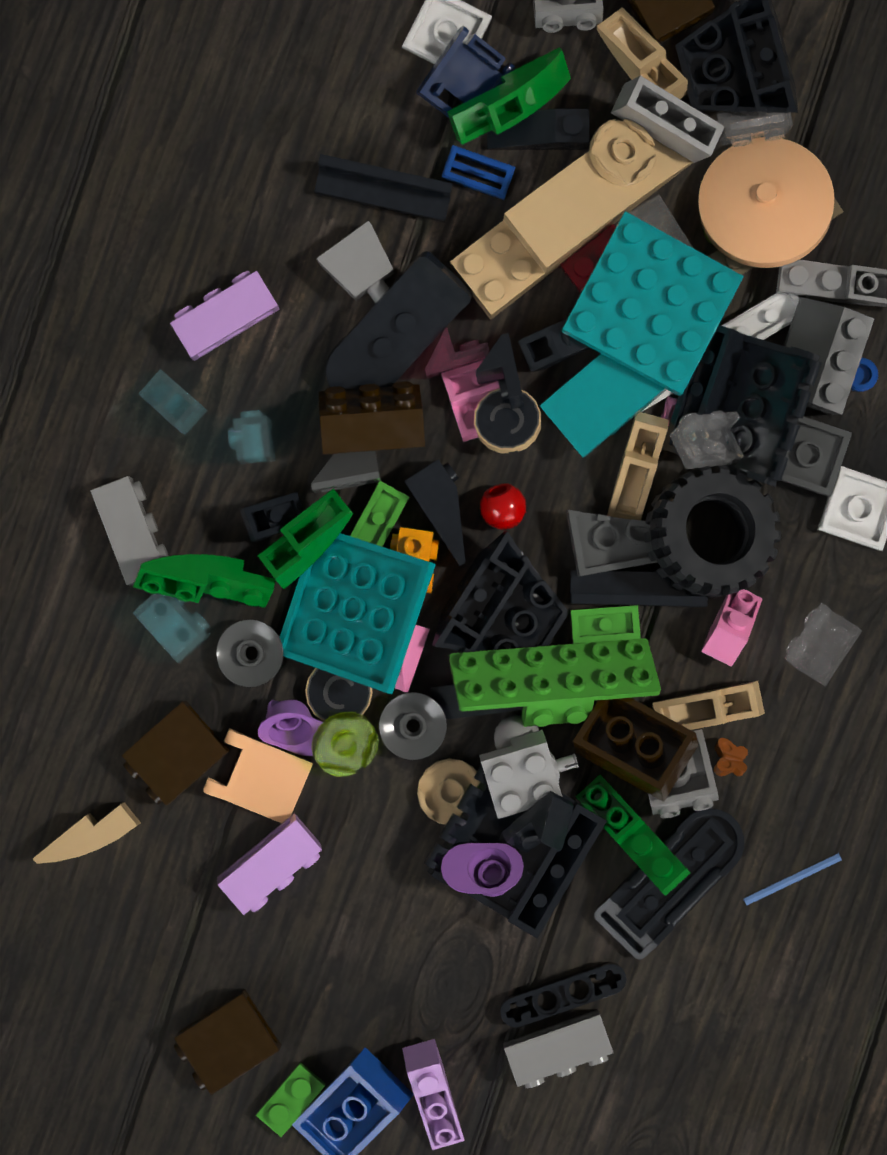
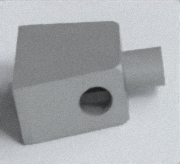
[317,221,394,303]

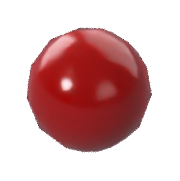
[480,483,526,530]

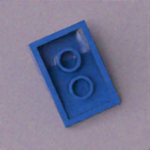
[292,1047,414,1155]

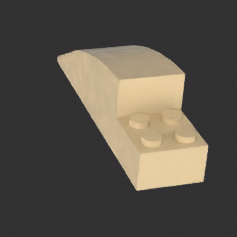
[450,139,693,320]

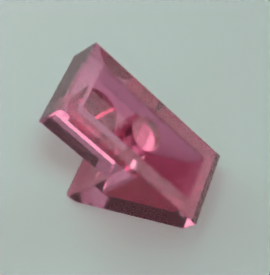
[425,327,490,379]

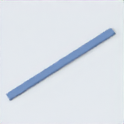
[744,853,842,905]

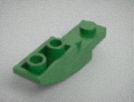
[447,47,571,145]
[133,554,275,608]
[576,775,690,896]

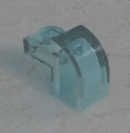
[139,369,208,436]

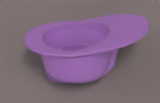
[258,700,330,756]
[441,843,524,897]

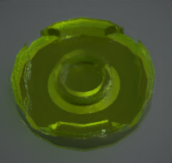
[311,712,379,777]

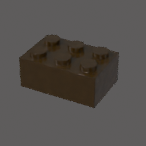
[319,381,425,454]
[573,698,698,802]

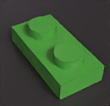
[350,481,410,547]
[570,605,641,644]
[256,1062,326,1137]

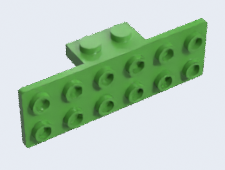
[449,638,661,727]

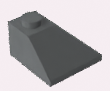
[311,450,381,494]

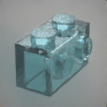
[228,410,276,464]
[133,593,211,663]

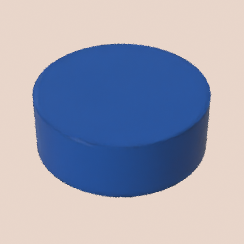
[851,358,878,392]

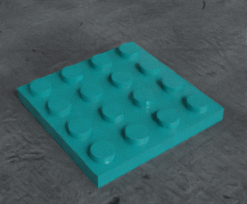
[561,211,744,396]
[280,533,436,694]

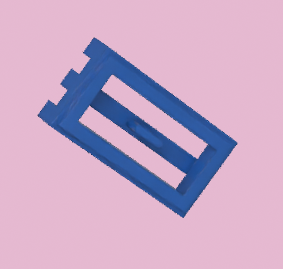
[441,145,515,200]

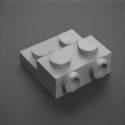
[533,0,603,33]
[648,729,719,818]

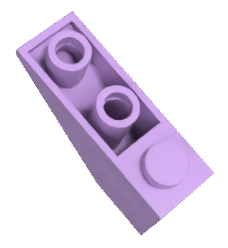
[402,1039,465,1150]

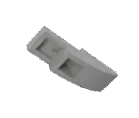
[776,260,887,307]

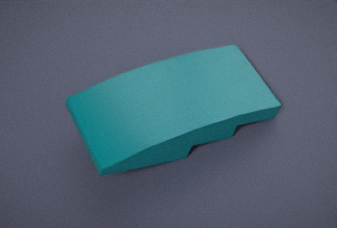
[540,354,667,457]

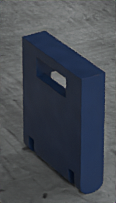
[416,26,516,119]

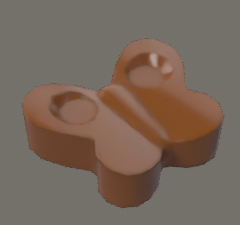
[714,738,748,776]

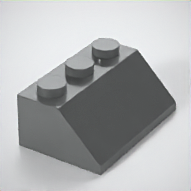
[784,297,874,415]

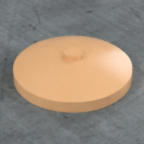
[698,137,834,268]

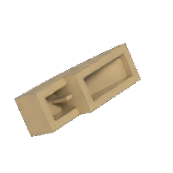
[597,7,688,99]
[607,412,669,521]
[653,681,765,730]
[33,802,141,864]

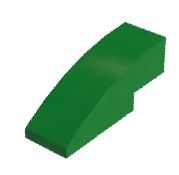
[258,489,353,589]

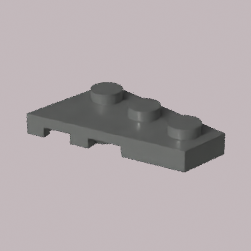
[566,510,657,576]

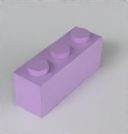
[170,271,280,361]
[217,813,322,915]

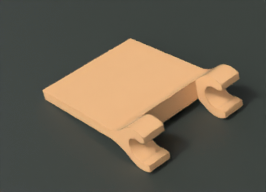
[203,728,313,823]

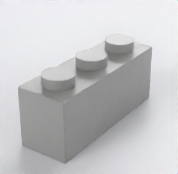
[611,75,725,163]
[90,476,169,586]
[503,1009,613,1088]

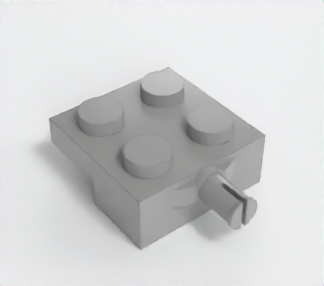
[479,730,579,819]

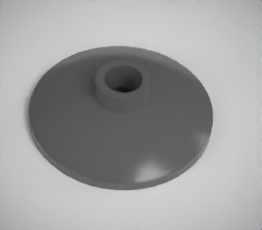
[216,620,283,687]
[379,692,447,760]

